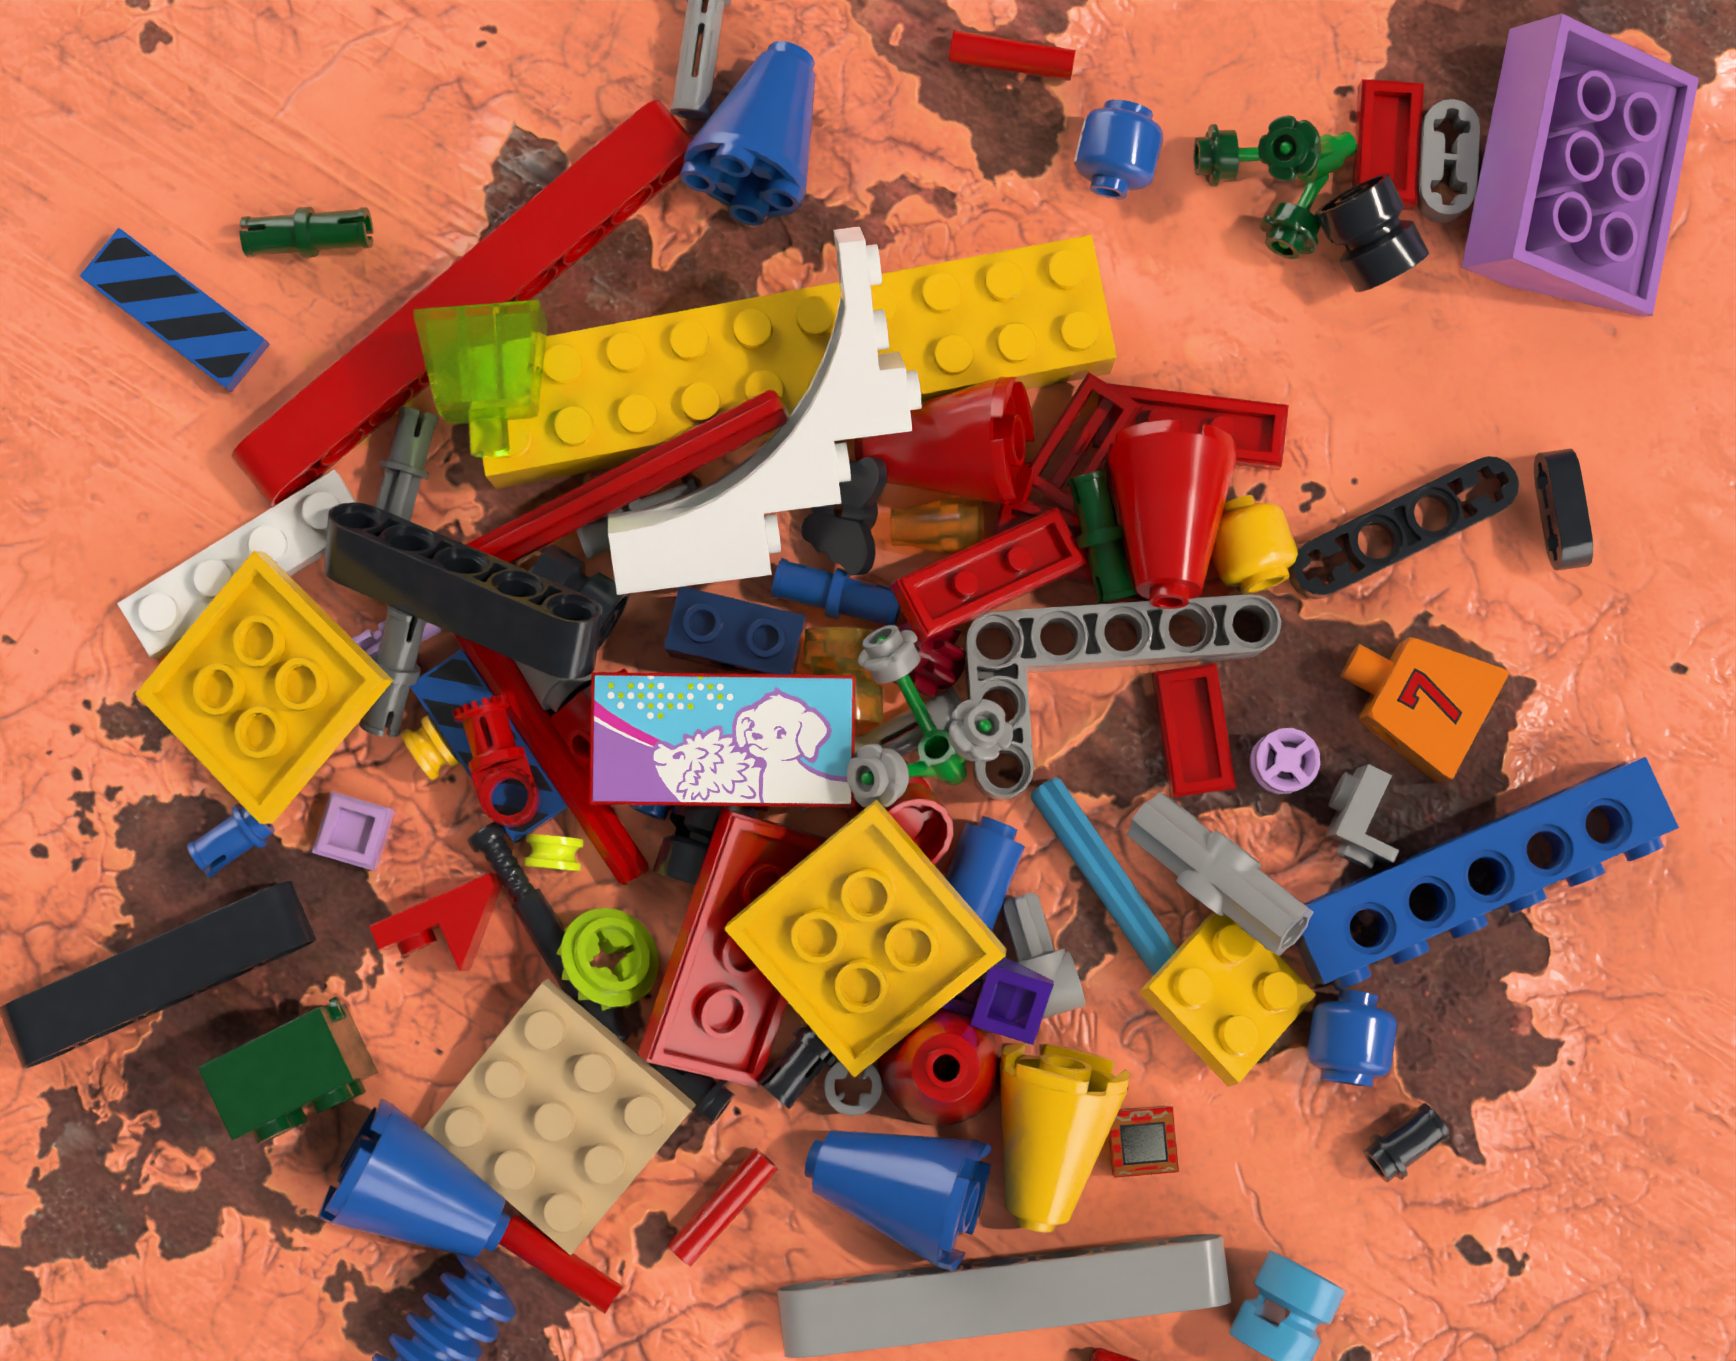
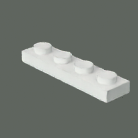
[117,470,357,659]

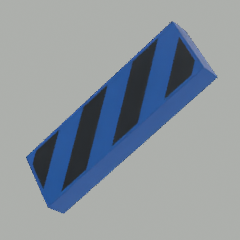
[80,228,270,393]
[410,649,568,843]

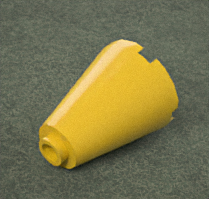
[999,1043,1130,1232]

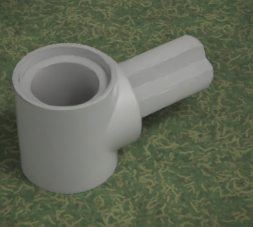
[1002,893,1086,1019]

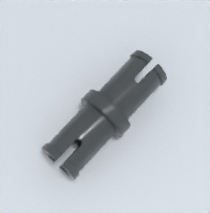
[359,605,426,737]

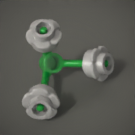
[847,625,1013,808]

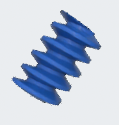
[372,1255,516,1361]

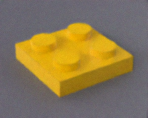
[1138,911,1316,1087]

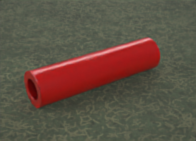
[948,30,1076,81]
[667,1148,779,1267]
[499,1215,623,1314]

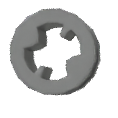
[824,1060,882,1116]

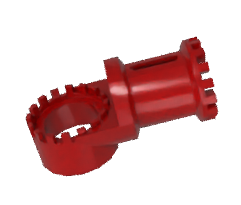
[452,695,541,828]

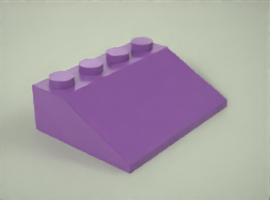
[1461,13,1699,317]

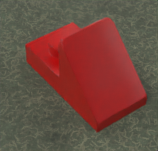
[369,873,503,971]

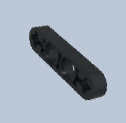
[1288,456,1519,599]

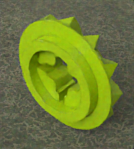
[556,908,659,1011]

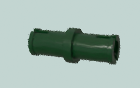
[239,207,374,258]
[1066,470,1137,604]

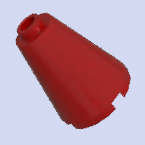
[854,376,1035,505]
[1108,420,1237,609]
[878,1008,1004,1126]

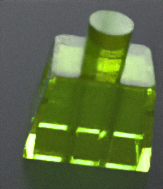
[414,300,548,457]

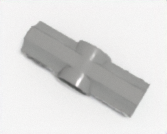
[1126,792,1314,956]

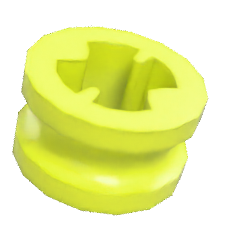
[523,834,584,872]

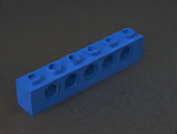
[1295,757,1679,991]

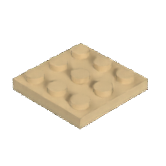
[423,978,696,1255]

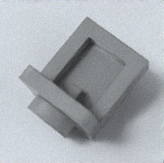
[1324,764,1399,869]

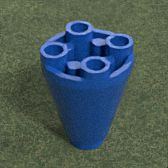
[680,41,816,226]

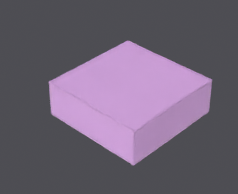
[312,791,396,871]

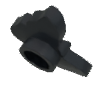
[801,457,887,575]

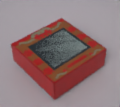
[1109,1105,1179,1178]

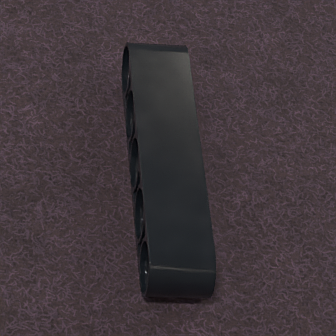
[324,502,602,679]
[0,881,316,1069]

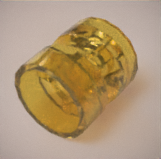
[803,627,884,725]

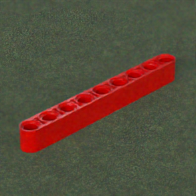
[231,100,693,507]

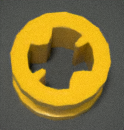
[401,715,460,780]

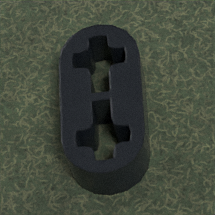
[1534,448,1593,571]

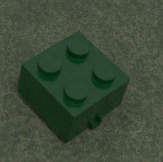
[197,997,378,1144]

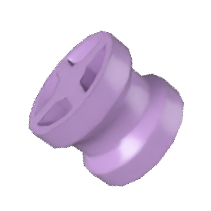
[1249,728,1320,794]

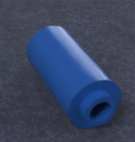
[944,816,1025,931]

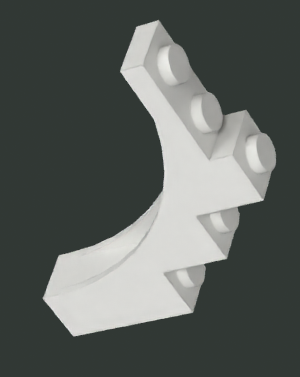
[608,227,922,595]

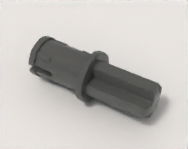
[375,406,439,521]

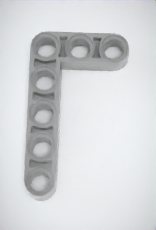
[964,594,1281,801]

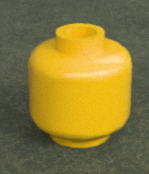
[1211,495,1298,594]

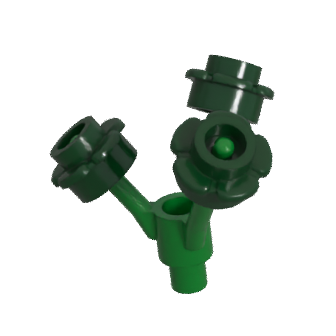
[1193,115,1357,259]

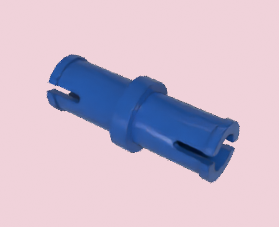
[771,558,901,626]

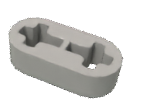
[1416,99,1480,223]

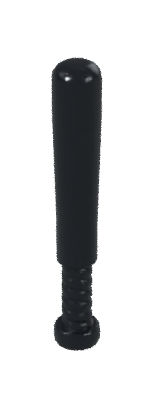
[468,822,631,1042]

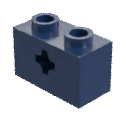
[664,586,807,675]

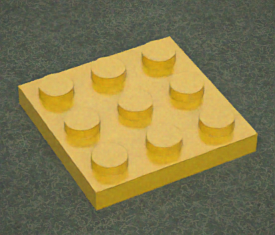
[135,550,394,824]
[724,799,1007,1077]

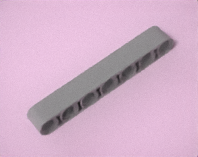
[777,1234,1231,1358]

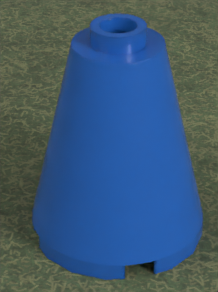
[317,1098,510,1258]
[804,1130,992,1271]

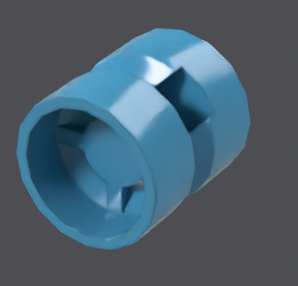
[1229,1250,1347,1361]

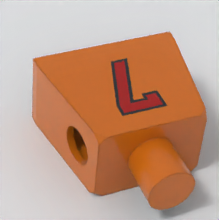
[1340,637,1510,783]

